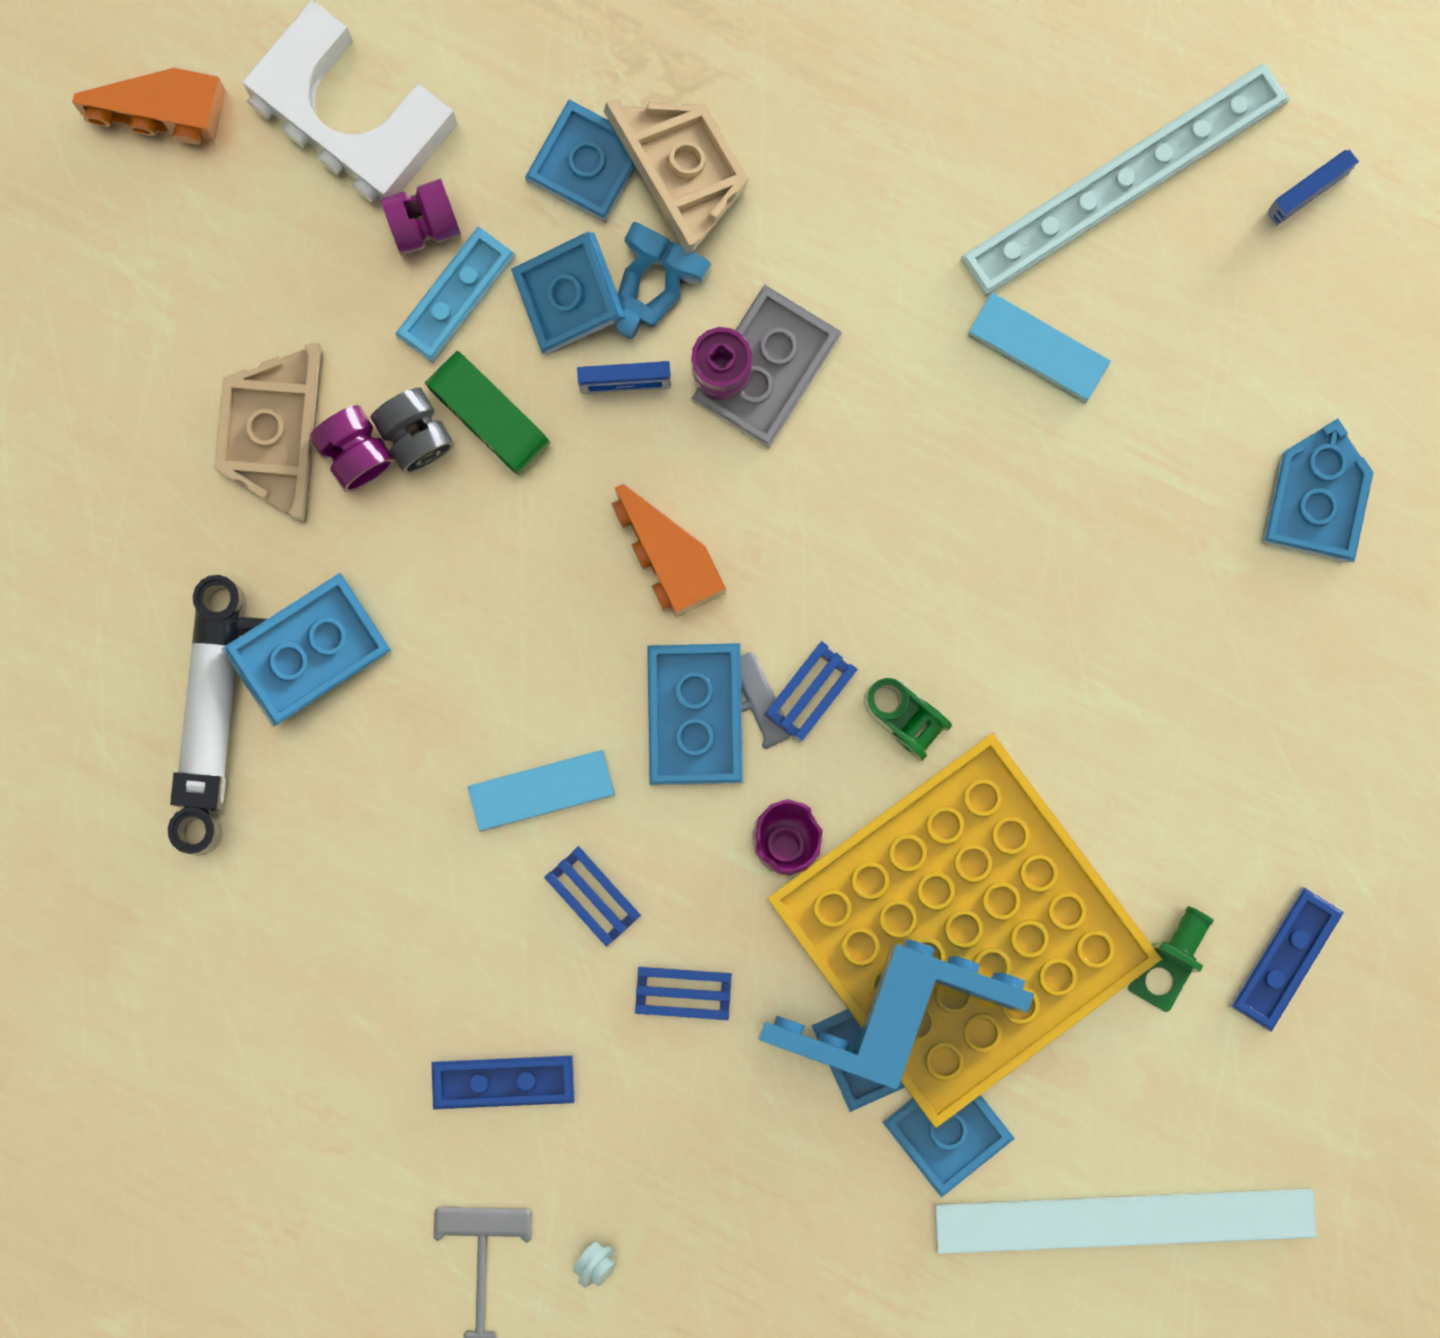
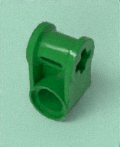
[863,678,952,761]

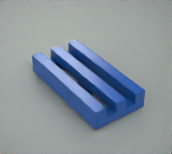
[1267,149,1359,226]
[577,361,671,394]
[764,641,858,743]
[544,846,641,947]
[635,967,732,1020]

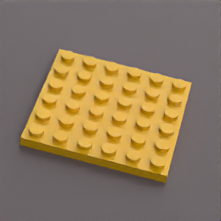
[767,733,1162,1128]

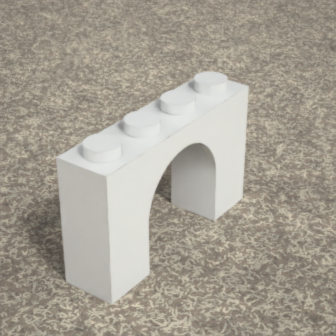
[242,0,458,203]

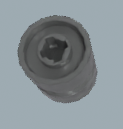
[370,387,455,474]

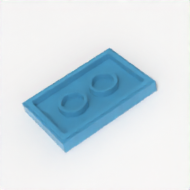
[221,573,391,727]
[647,643,744,785]

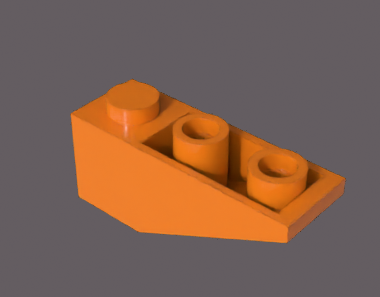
[72,68,226,145]
[611,484,726,618]

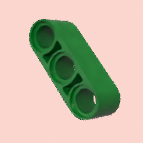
[424,351,551,475]

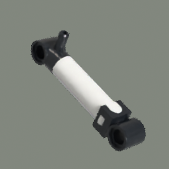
[167,575,267,856]

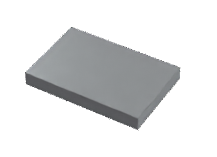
[691,284,842,449]

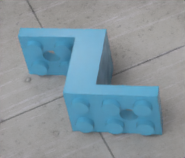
[758,939,1034,1090]

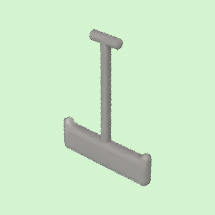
[741,652,791,749]
[433,1207,532,1338]

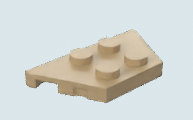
[604,100,749,254]
[214,343,322,521]

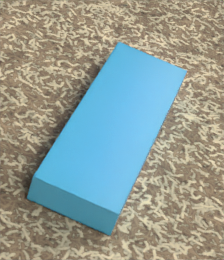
[395,226,515,364]
[968,292,1111,403]
[467,750,615,832]

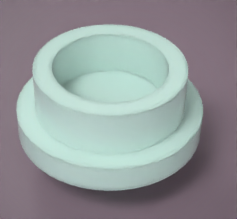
[573,1242,616,1288]

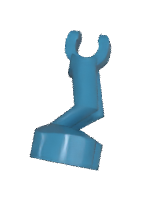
[616,222,712,339]

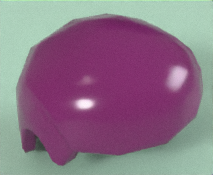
[752,799,823,876]

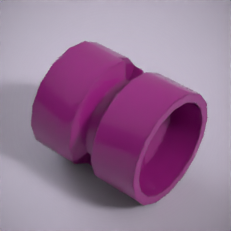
[380,178,461,256]
[691,327,752,400]
[309,405,394,492]

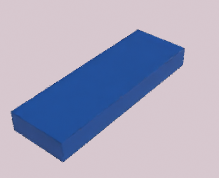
[1229,887,1344,1032]
[431,1055,575,1109]

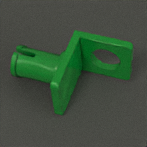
[1128,906,1214,1012]

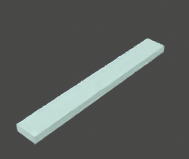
[961,62,1290,297]
[935,1188,1317,1254]

